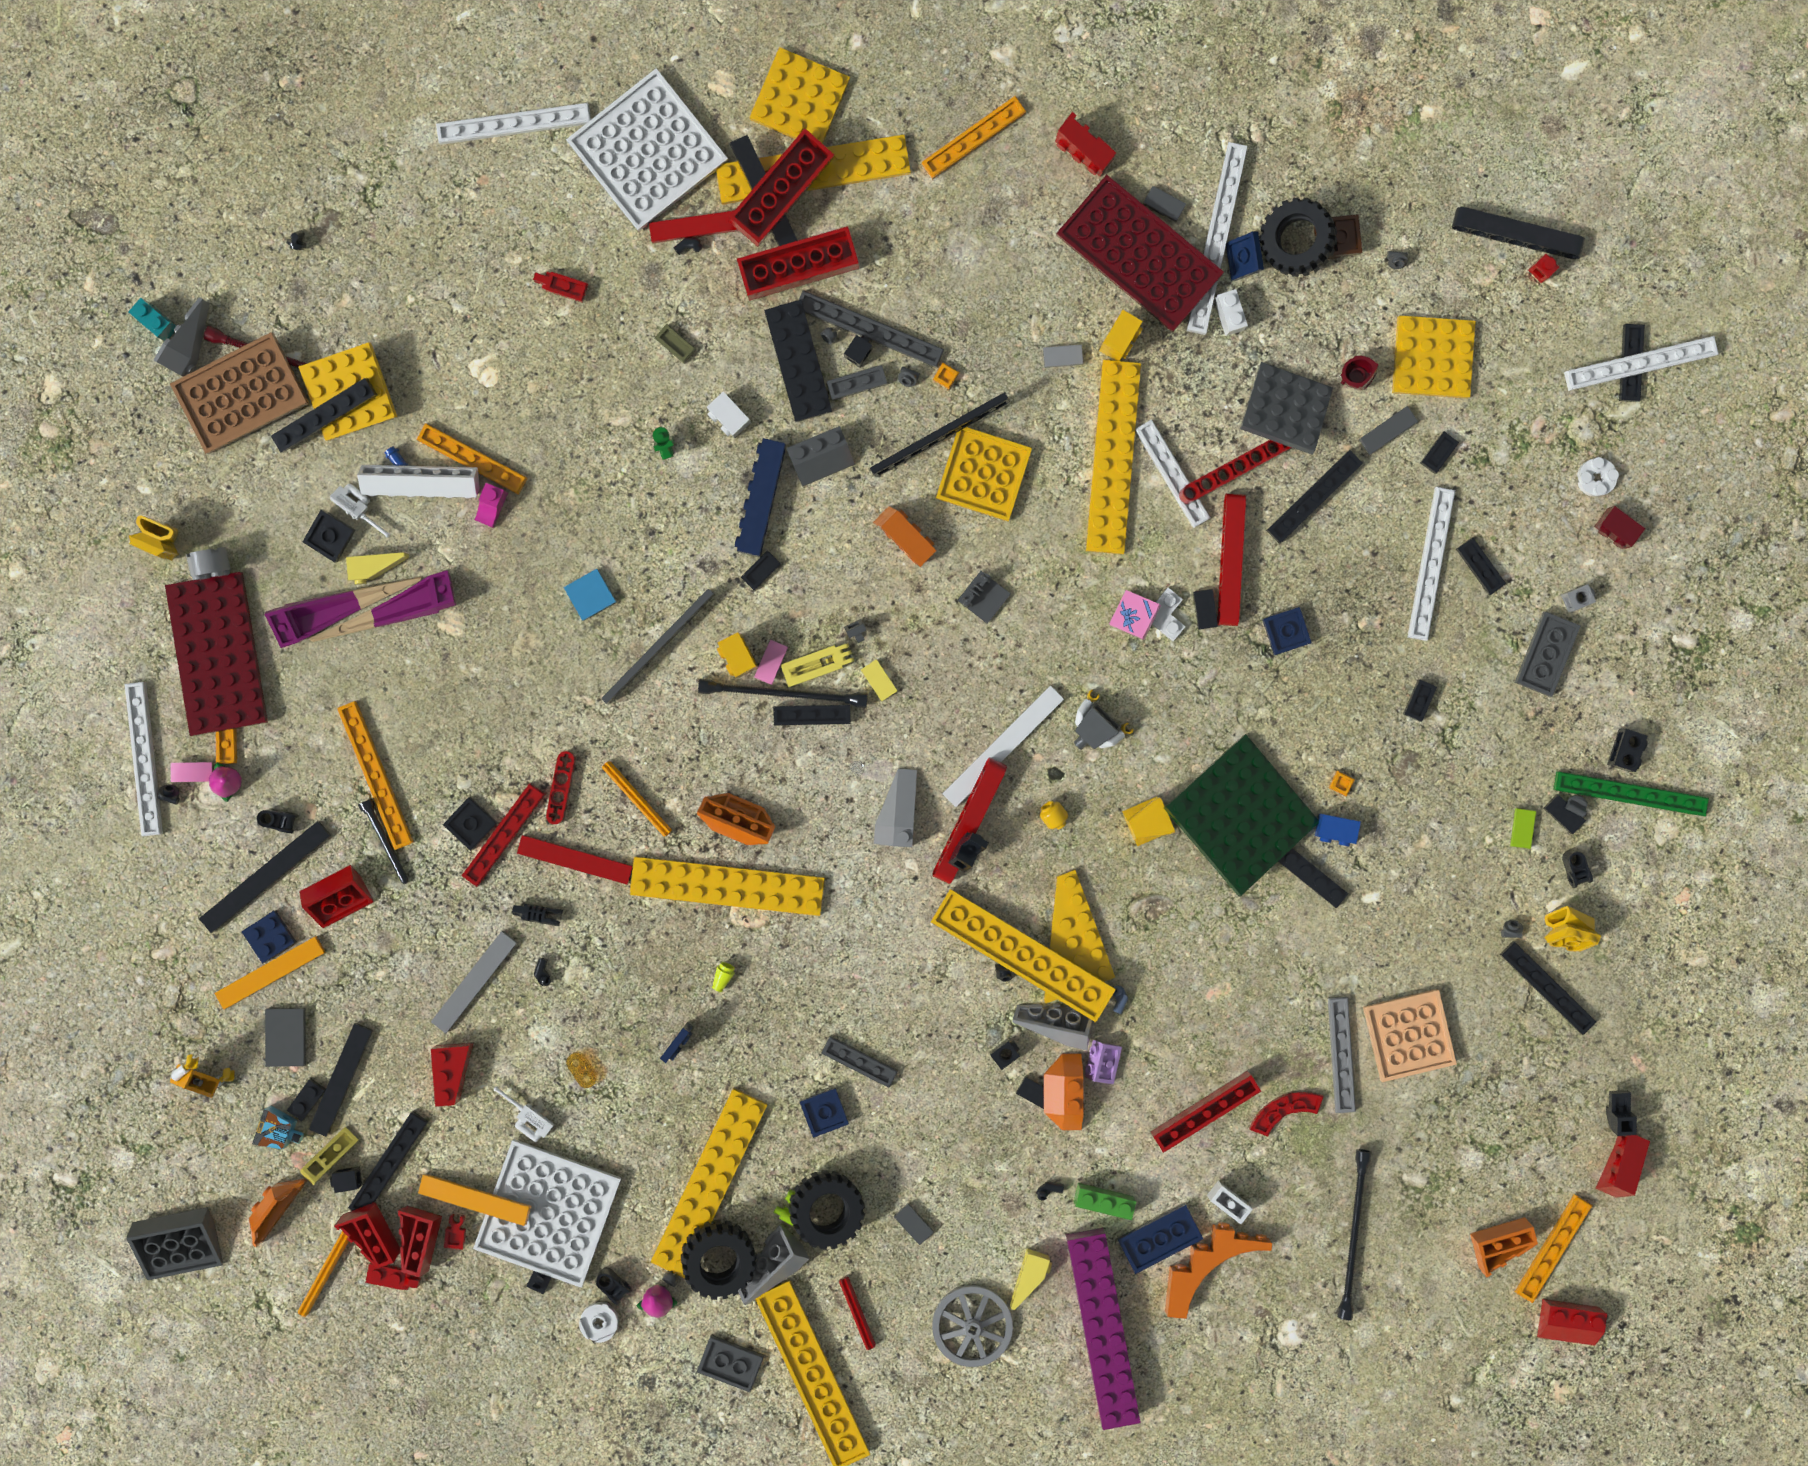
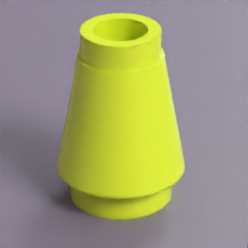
[712,962,735,992]

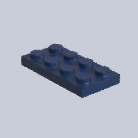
[1117,1203,1203,1274]

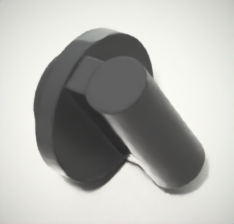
[1387,251,1408,269]
[898,366,920,387]
[1565,795,1588,817]
[1501,920,1524,938]

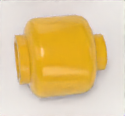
[1040,801,1068,830]

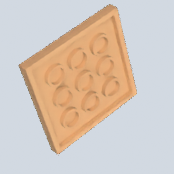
[1363,989,1457,1082]

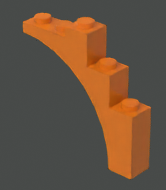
[1165,1222,1272,1319]

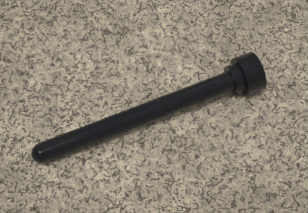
[358,798,409,884]

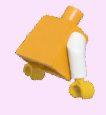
[170,1054,235,1098]

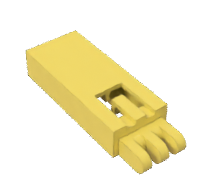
[781,643,854,687]

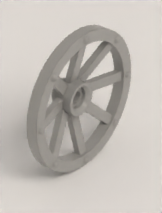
[932,1285,1013,1367]

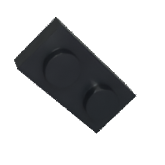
[1403,679,1437,722]
[286,1078,326,1122]

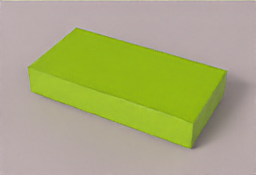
[1510,808,1536,849]

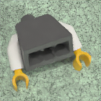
[1074,690,1134,750]

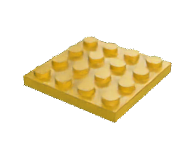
[749,47,850,144]
[1392,316,1476,399]
[299,342,397,441]
[936,427,1032,522]

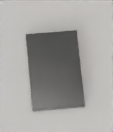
[265,1008,306,1067]
[697,1335,764,1393]

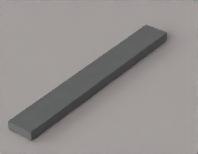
[799,290,944,368]
[602,589,715,704]

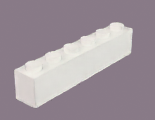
[357,465,480,498]

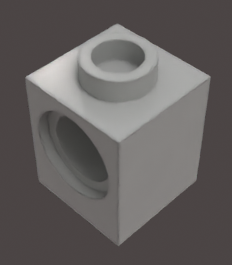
[1561,584,1596,612]

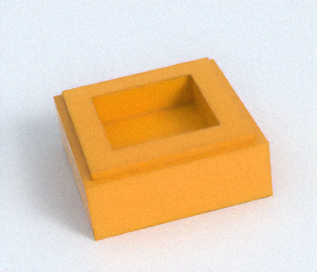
[933,363,959,389]
[1328,771,1355,796]

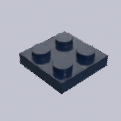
[1226,231,1264,281]
[1262,607,1312,655]
[241,910,296,964]
[660,1022,693,1063]
[800,1087,849,1138]

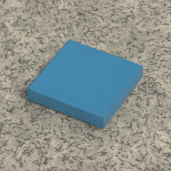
[563,569,616,621]

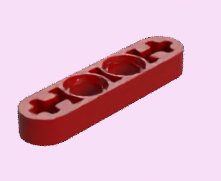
[546,751,576,825]

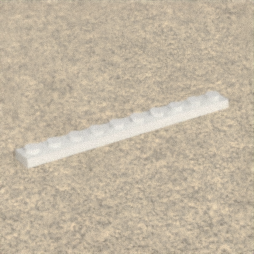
[1186,142,1247,335]

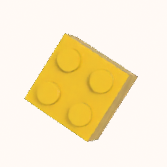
[1099,310,1143,361]
[717,632,758,678]

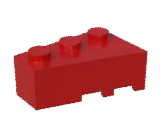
[1055,111,1116,177]
[431,1042,474,1107]
[1595,1135,1650,1198]
[334,1202,400,1269]
[398,1205,442,1277]

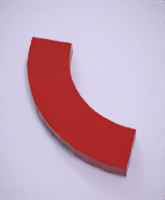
[1249,1092,1324,1137]

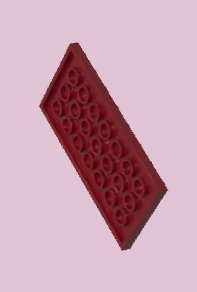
[1056,174,1224,332]
[165,572,268,736]

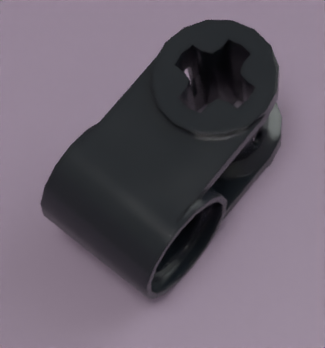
[257,809,298,834]
[1562,850,1593,888]
[596,1267,632,1305]

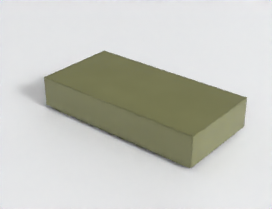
[655,324,696,364]

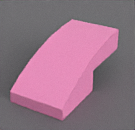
[754,640,788,685]
[171,762,212,782]

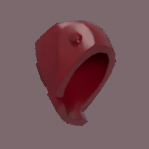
[1340,355,1379,391]

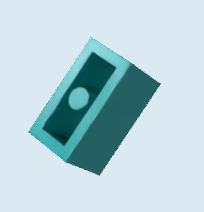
[128,297,176,341]

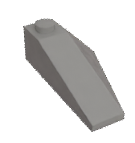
[154,297,210,377]
[874,769,917,847]
[1012,1003,1094,1050]
[738,1225,809,1305]

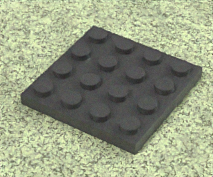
[1240,362,1333,455]

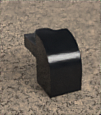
[948,832,989,872]
[1606,1090,1637,1136]

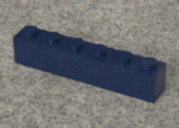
[735,438,786,558]

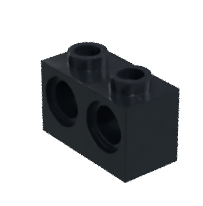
[1607,729,1648,772]

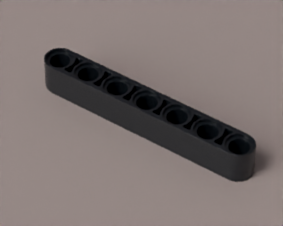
[1452,207,1585,259]

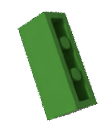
[1074,1183,1136,1220]

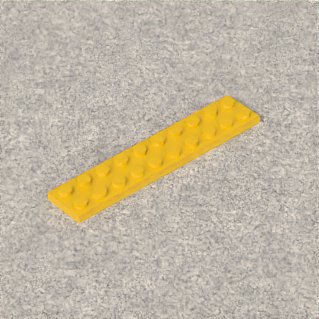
[716,135,911,205]
[1085,360,1141,555]
[630,856,825,916]
[931,889,1116,1022]
[651,1088,767,1278]
[755,1279,870,1466]

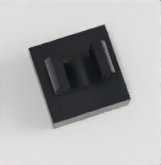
[526,1271,552,1294]

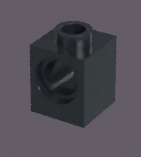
[844,334,873,368]
[989,1038,1020,1070]
[330,1166,363,1193]

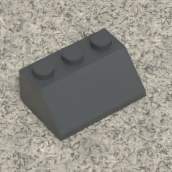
[786,426,855,487]

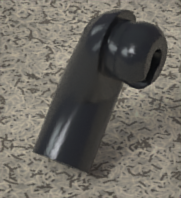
[673,238,703,255]
[534,957,551,986]
[1036,1181,1064,1201]

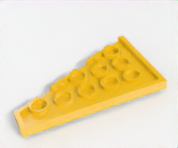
[1044,869,1116,1004]

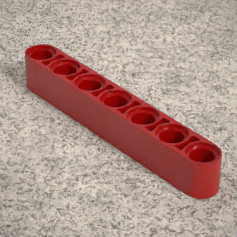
[1179,440,1292,504]
[1217,493,1246,626]
[932,757,1007,884]

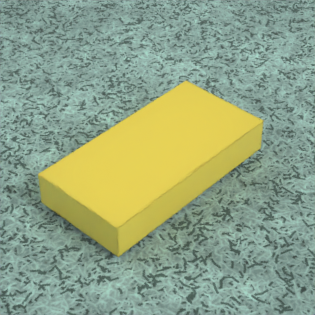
[861,659,897,702]

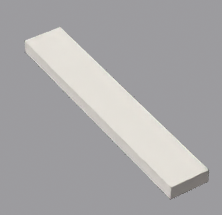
[1135,419,1210,528]

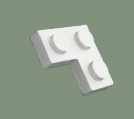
[1152,588,1186,642]

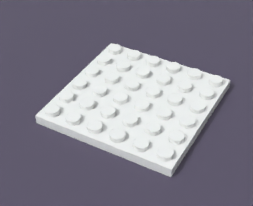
[566,68,728,232]
[473,1139,621,1288]

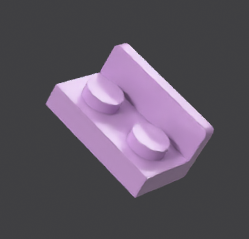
[1085,1040,1122,1084]

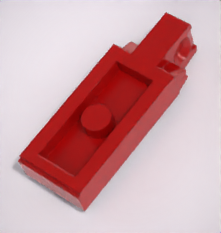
[533,272,588,303]
[365,1262,421,1290]

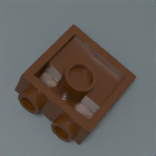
[1314,214,1363,259]

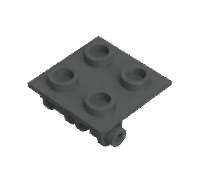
[957,571,1010,624]

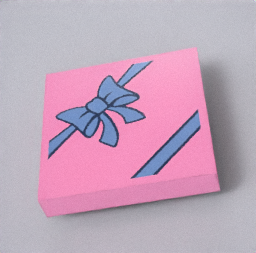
[1109,590,1161,640]

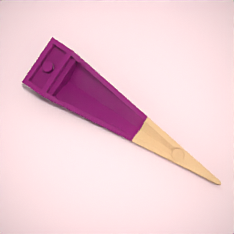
[310,570,456,642]
[265,577,422,648]

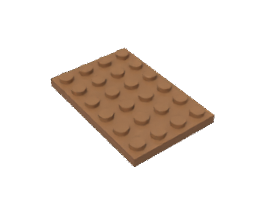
[170,332,309,454]

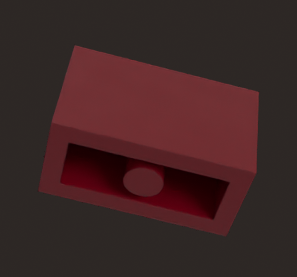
[1594,506,1646,549]

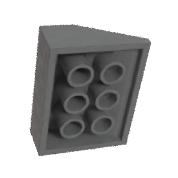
[126,1207,223,1281]

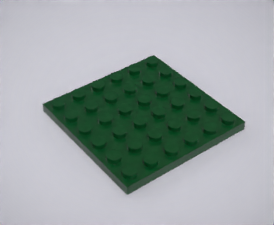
[1164,734,1319,897]

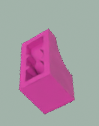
[474,483,508,528]

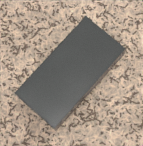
[1143,186,1186,222]
[894,1203,934,1245]

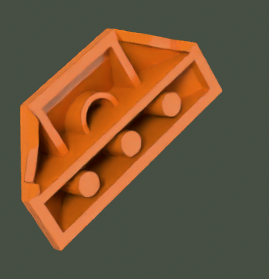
[697,793,775,845]
[1044,1053,1083,1130]
[249,1178,307,1247]

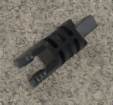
[512,904,563,927]

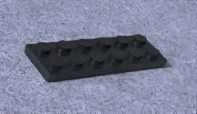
[764,299,832,423]

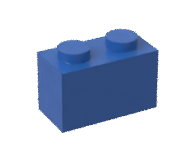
[1315,814,1361,847]

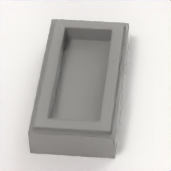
[1043,345,1083,368]

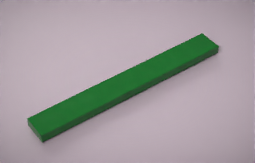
[1553,771,1709,817]

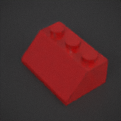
[299,865,374,928]
[1537,1299,1607,1346]

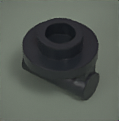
[286,230,307,250]
[158,784,180,805]
[995,964,1015,982]

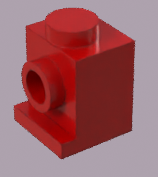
[1528,254,1559,283]

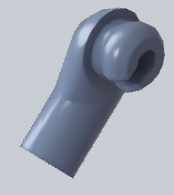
[1113,985,1128,1014]

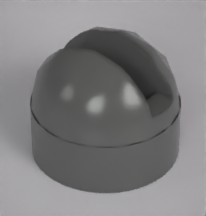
[820,327,837,345]
[662,1271,679,1287]

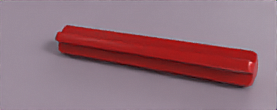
[839,1276,876,1350]

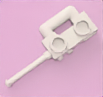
[330,484,390,538]
[494,1086,554,1142]

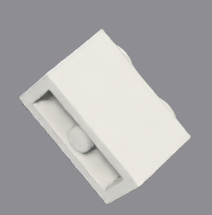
[1214,289,1248,336]
[707,392,751,438]
[1207,1180,1253,1224]

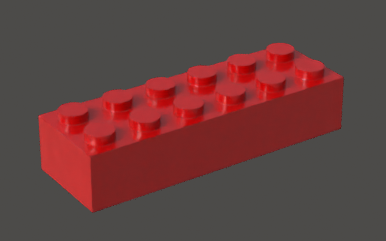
[729,128,834,247]
[737,226,859,301]

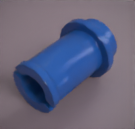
[384,446,408,466]

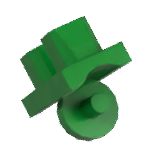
[652,427,674,460]

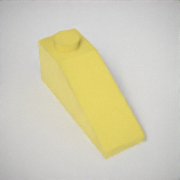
[346,552,409,585]
[300,1127,359,1186]
[1010,1249,1052,1310]

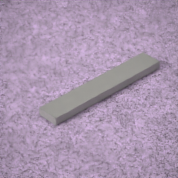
[431,931,518,1034]
[1328,997,1356,1113]

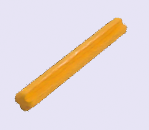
[602,761,672,837]
[298,1231,349,1317]

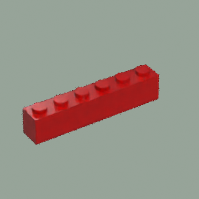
[1150,1071,1261,1153]

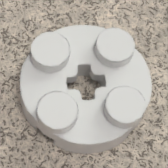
[1577,457,1619,496]
[579,1302,619,1343]

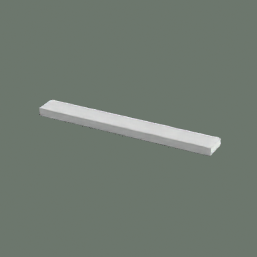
[436,103,591,145]
[1564,336,1719,391]
[1407,487,1455,641]
[125,682,163,836]
[942,686,1064,807]

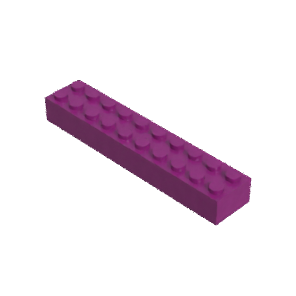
[1065,1228,1141,1430]

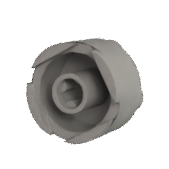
[186,547,231,580]

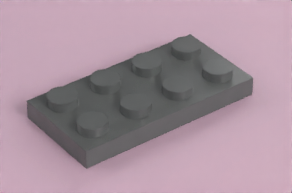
[1514,611,1581,697]

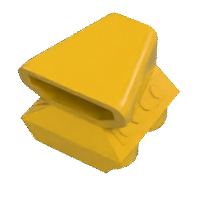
[129,515,179,561]
[1122,797,1175,847]
[1544,906,1601,952]

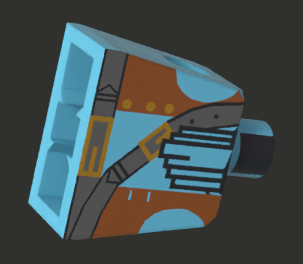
[252,1106,304,1149]

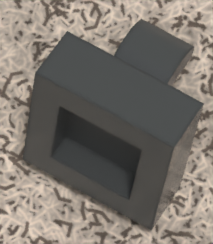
[844,619,866,643]

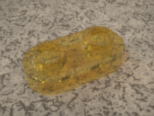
[566,1052,597,1088]

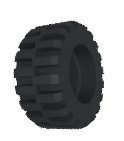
[1259,197,1337,277]
[789,1170,865,1250]
[681,1220,756,1300]

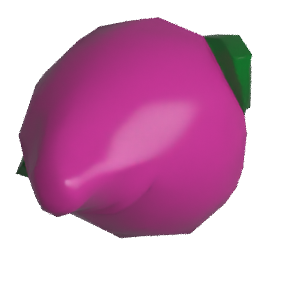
[209,762,242,802]
[636,1285,678,1318]

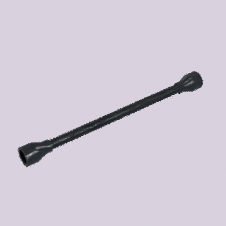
[698,678,868,708]
[1337,1149,1372,1321]

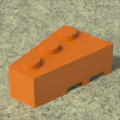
[873,506,937,567]
[1470,1217,1538,1278]

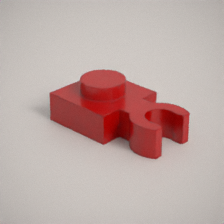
[444,1214,466,1250]

